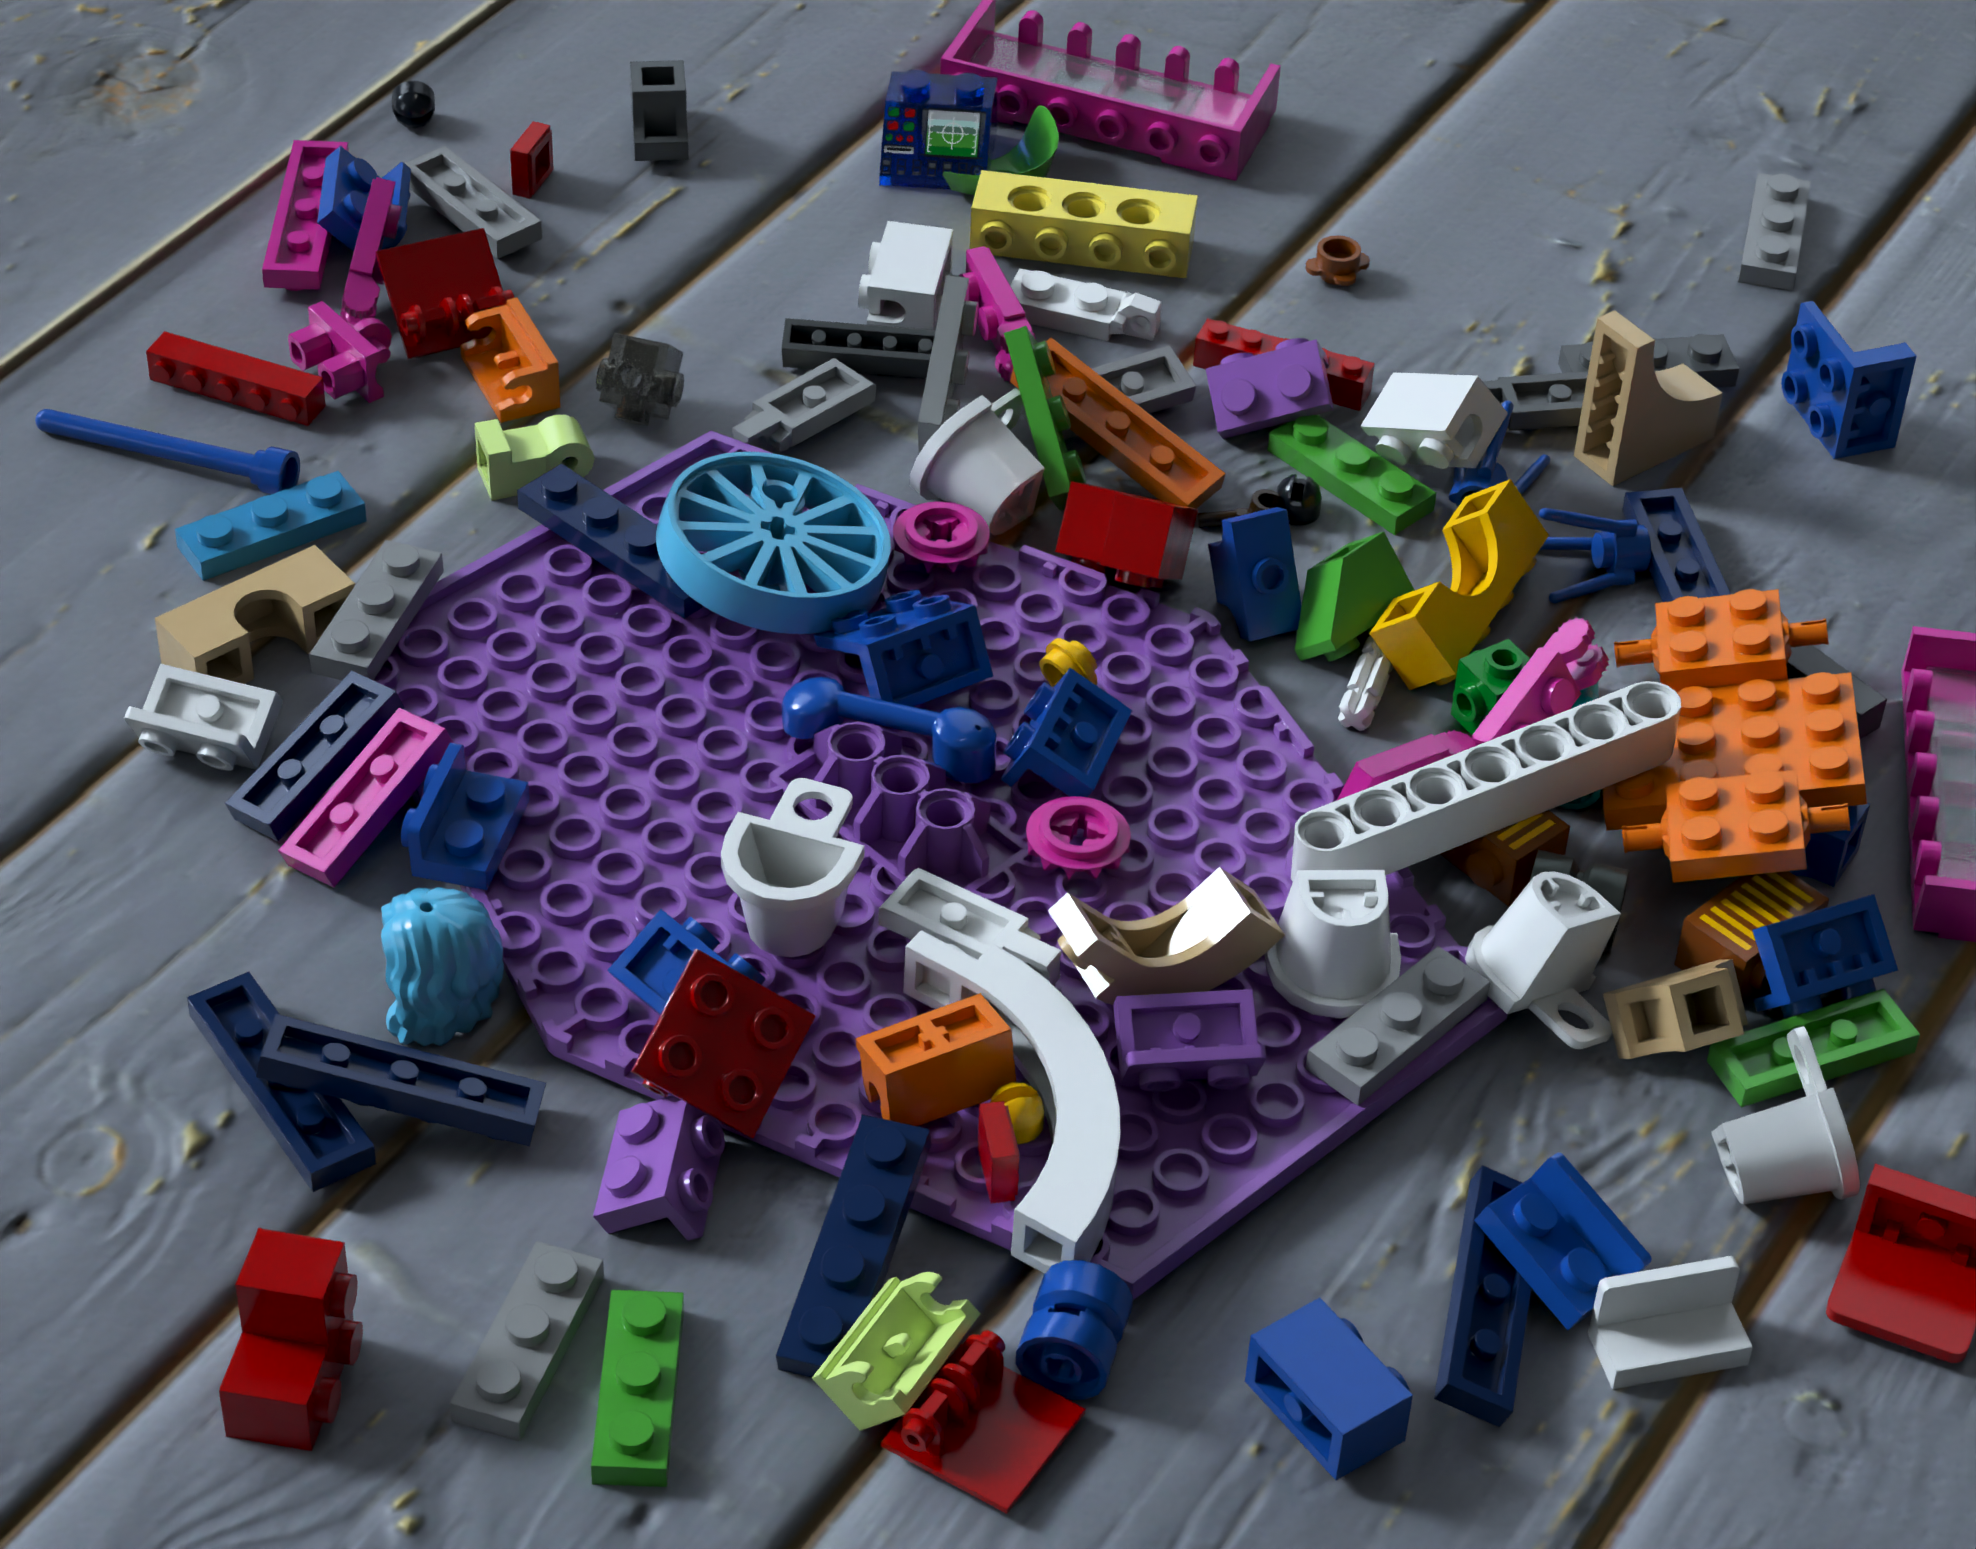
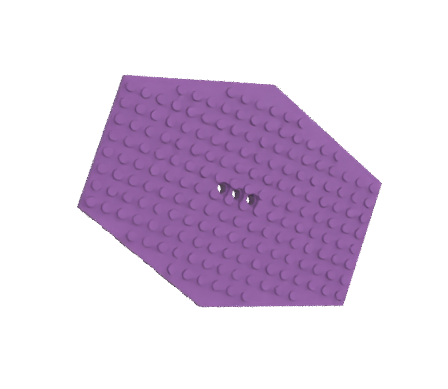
[374,431,1507,1300]

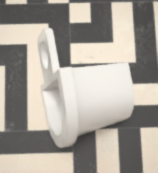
[910,388,1045,535]
[721,778,864,957]
[1264,870,1401,1019]
[1465,871,1621,1049]
[1711,1026,1860,1204]

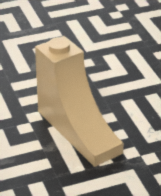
[1574,310,1723,486]

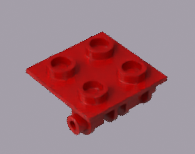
[375,228,515,359]
[631,948,816,1139]
[881,1330,1086,1514]

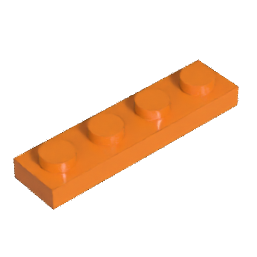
[1010,337,1226,509]

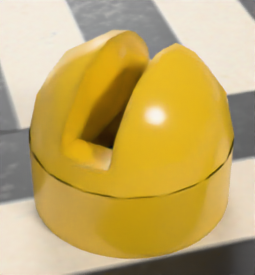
[990,1082,1044,1144]

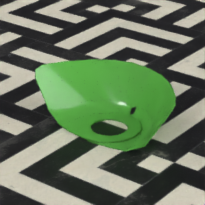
[943,105,1059,195]

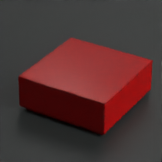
[510,121,554,199]
[978,1101,1020,1204]

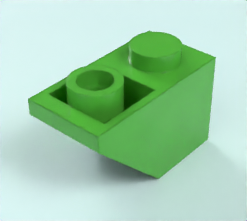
[1295,532,1414,662]

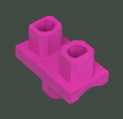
[288,301,392,403]

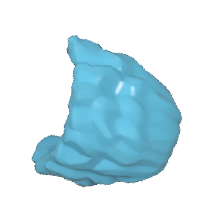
[381,887,504,1046]

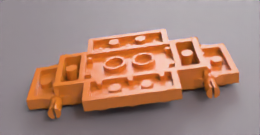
[1603,589,1867,883]

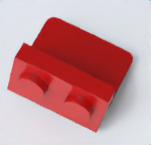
[1826,1164,1976,1363]

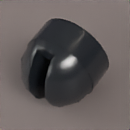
[392,81,435,129]
[1276,474,1322,526]

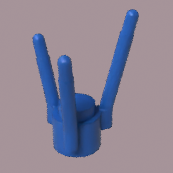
[1448,400,1550,508]
[1539,508,1651,604]

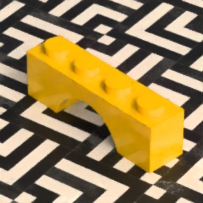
[1369,479,1549,690]

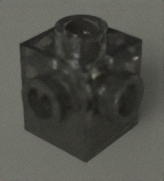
[596,333,684,426]

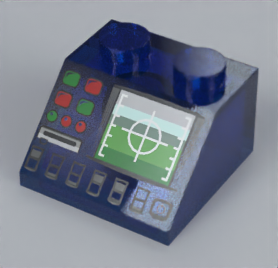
[879,70,998,190]

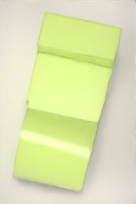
[474,414,595,501]

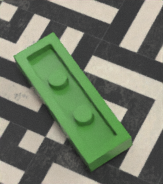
[1004,326,1086,511]
[1267,415,1436,535]
[1706,988,1920,1107]
[591,1290,684,1487]

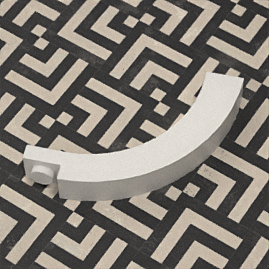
[903,930,1120,1274]

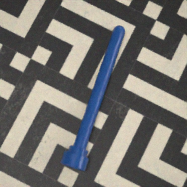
[35,409,300,494]

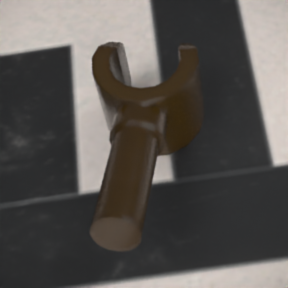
[1198,489,1281,528]

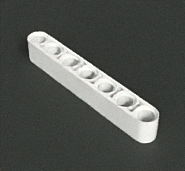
[1291,681,1681,882]

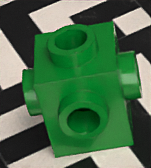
[1451,638,1530,735]

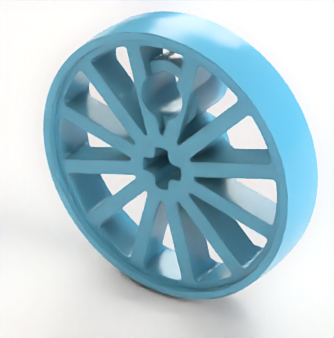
[656,452,891,634]

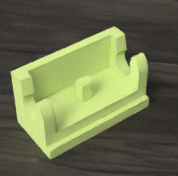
[812,1272,981,1431]

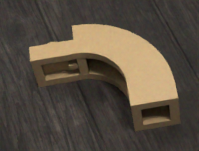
[1048,867,1285,1005]

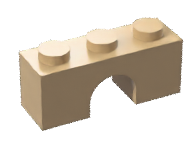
[155,545,355,684]

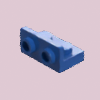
[317,146,411,252]
[1001,668,1133,797]
[401,742,530,890]
[1752,894,1898,1018]
[607,909,766,1015]
[1474,1152,1652,1330]

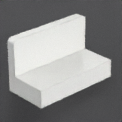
[1588,1256,1753,1390]

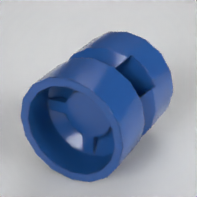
[1015,1260,1133,1400]

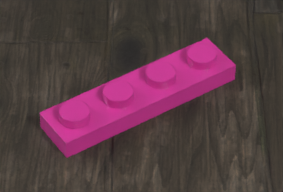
[262,140,349,291]

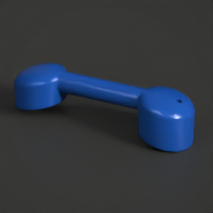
[782,677,997,783]

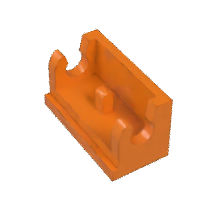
[460,297,561,423]
[855,993,1016,1126]

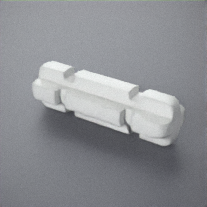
[1338,635,1393,731]

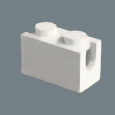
[858,221,953,330]
[1360,372,1508,469]

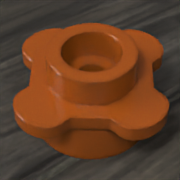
[1305,235,1370,286]

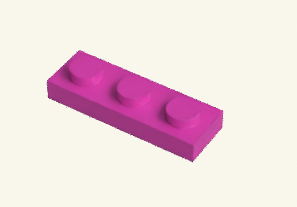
[278,708,454,888]

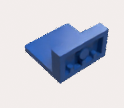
[1781,301,1917,459]
[814,590,994,707]

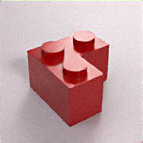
[1055,481,1198,588]
[219,1228,363,1451]

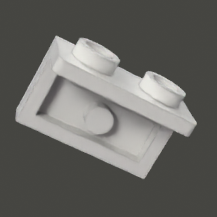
[124,664,283,771]

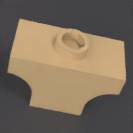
[1603,959,1748,1059]

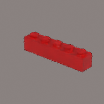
[1193,318,1375,411]
[146,331,326,426]

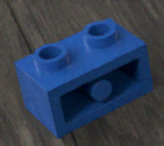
[1245,1297,1413,1480]

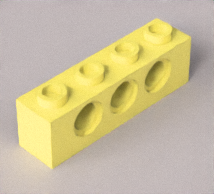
[970,170,1198,278]

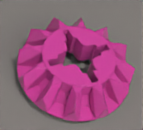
[893,502,990,574]
[1026,796,1131,879]

